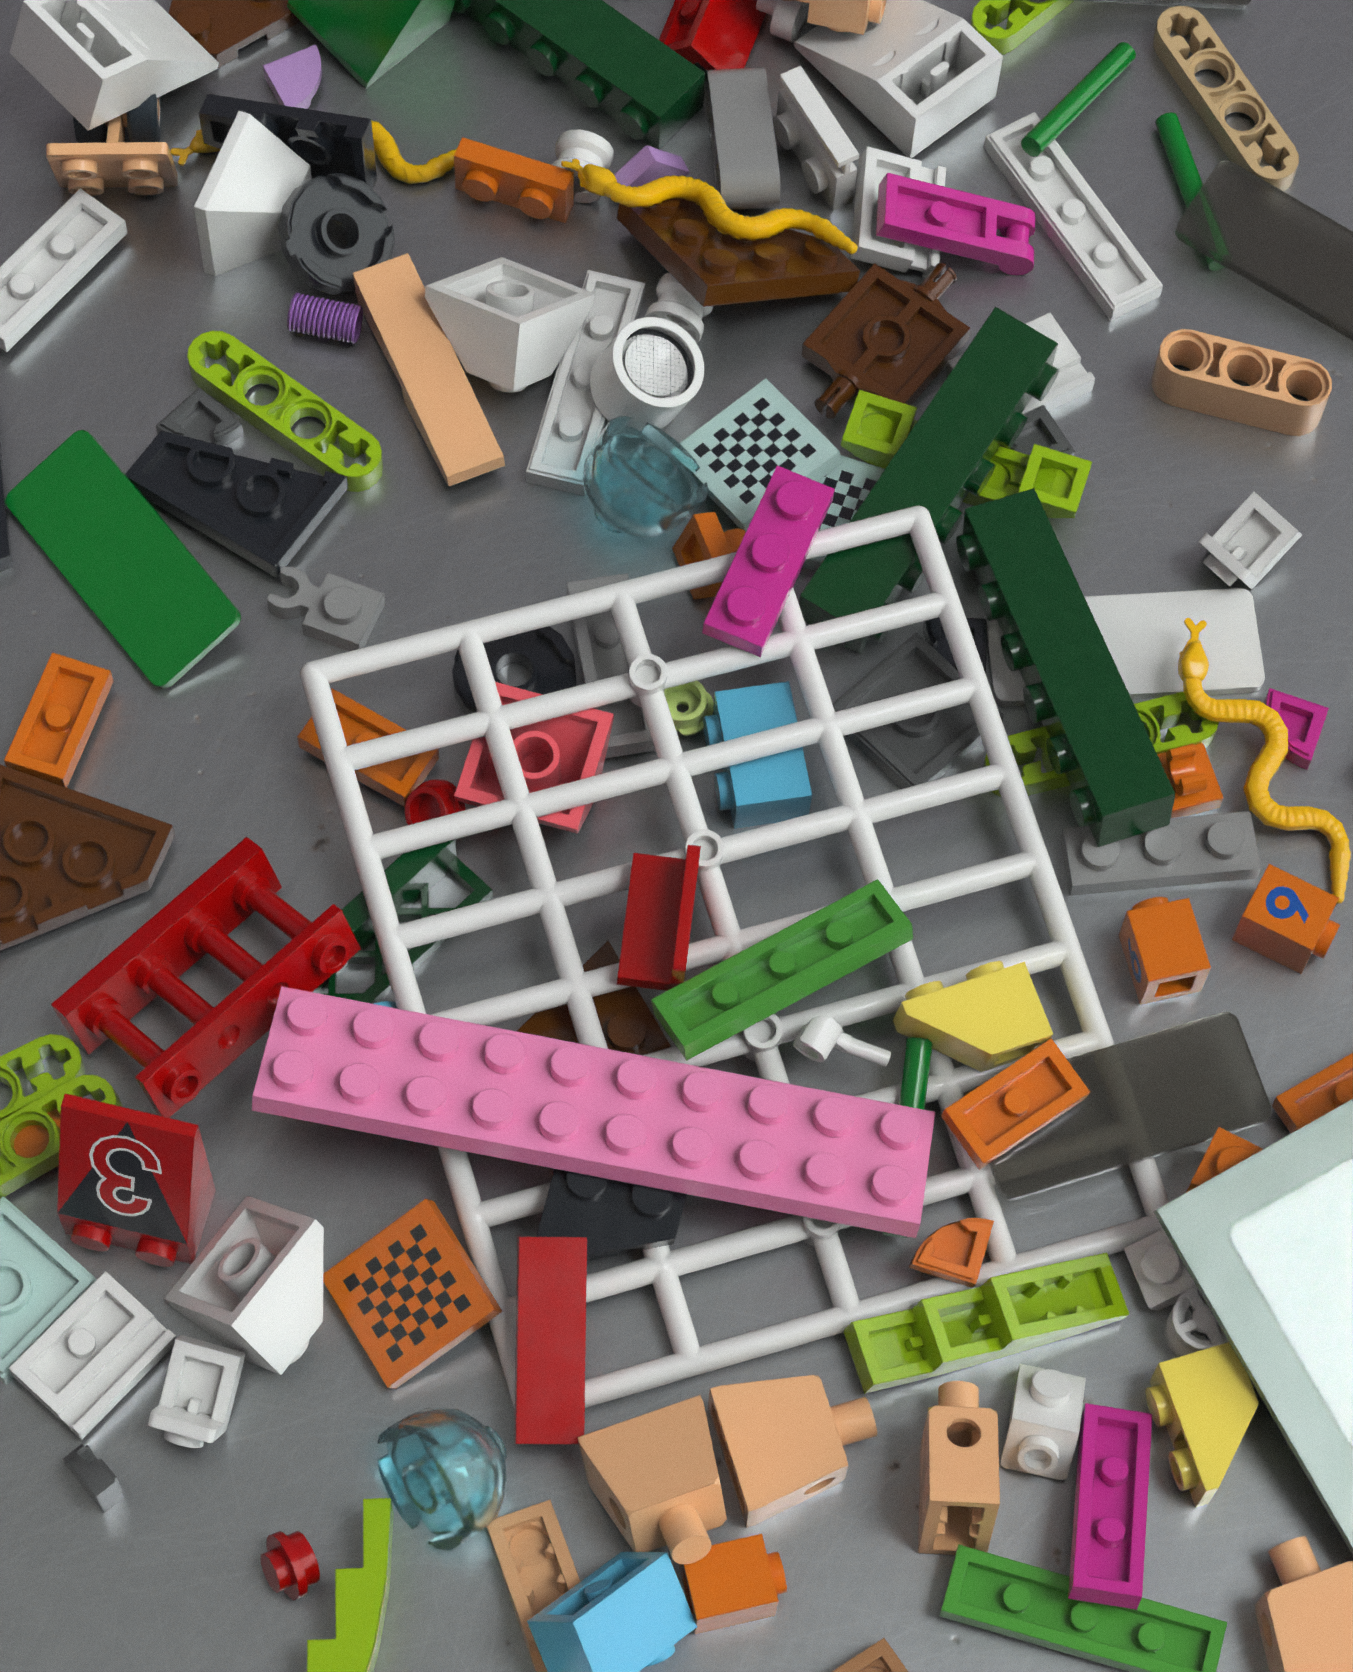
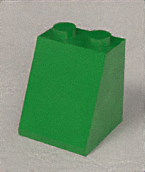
[287,0,456,89]

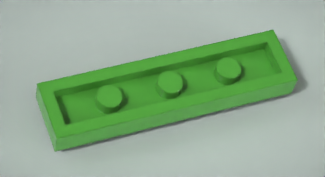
[651,879,913,1061]
[939,1544,1227,1672]

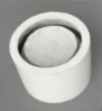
[590,317,704,434]

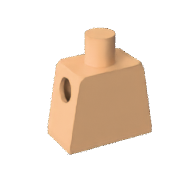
[708,1375,877,1528]
[918,1381,1000,1555]
[577,1395,727,1564]
[1255,1536,1353,1672]

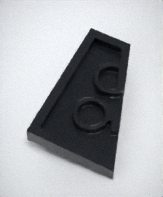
[198,94,377,189]
[125,431,348,578]

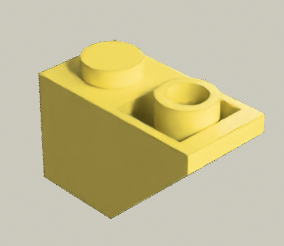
[893,961,1053,1072]
[1145,1342,1259,1508]

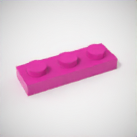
[702,465,835,657]
[1068,1403,1152,1610]

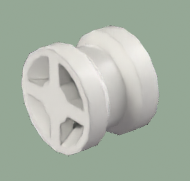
[551,129,614,203]
[645,273,714,344]
[1165,1286,1229,1357]

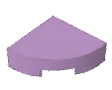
[263,44,322,109]
[614,145,690,187]

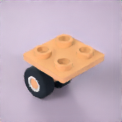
[46,94,178,196]

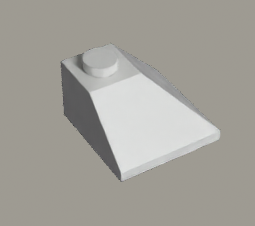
[194,111,312,276]
[425,257,595,393]
[164,1196,324,1375]

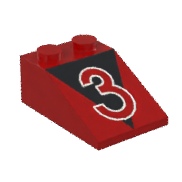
[57,1093,216,1267]

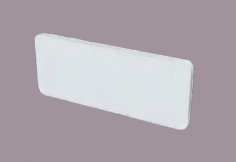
[983,588,1265,707]

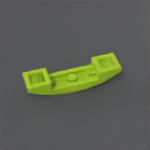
[841,390,1092,518]

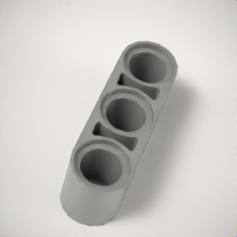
[705,67,780,210]

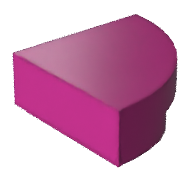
[1264,688,1329,770]

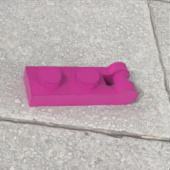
[876,173,1036,276]

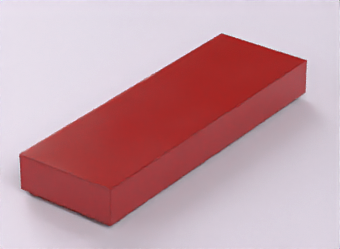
[514,1237,587,1444]

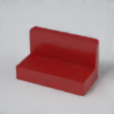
[659,0,766,70]
[617,845,701,991]

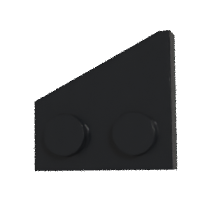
[536,1169,687,1261]

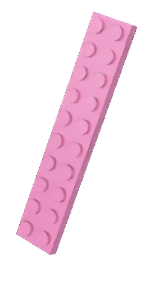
[252,986,935,1238]

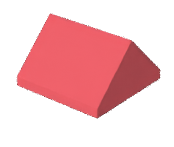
[454,682,614,834]

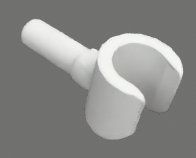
[794,1015,891,1067]

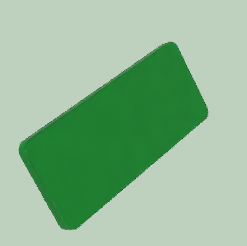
[6,430,241,689]

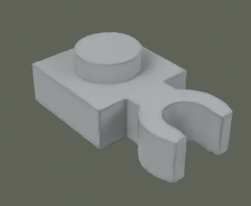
[267,566,385,651]

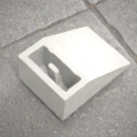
[9,0,219,131]
[794,0,1003,158]

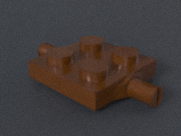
[801,263,971,419]

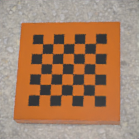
[323,1199,503,1389]

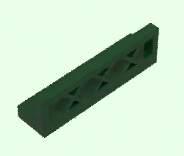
[269,840,493,1031]

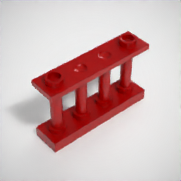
[51,836,361,1118]

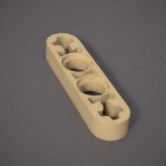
[1153,6,1299,196]

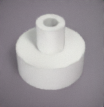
[756,0,809,43]

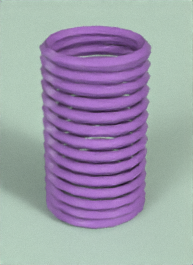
[287,292,363,344]

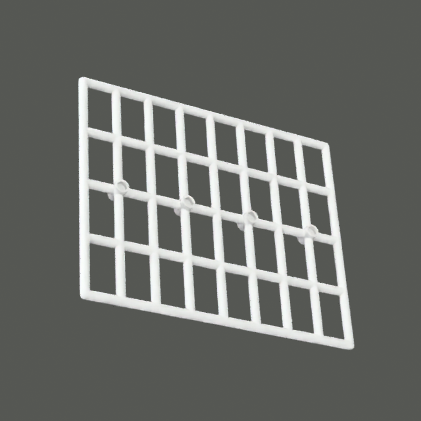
[300,506,1169,1410]

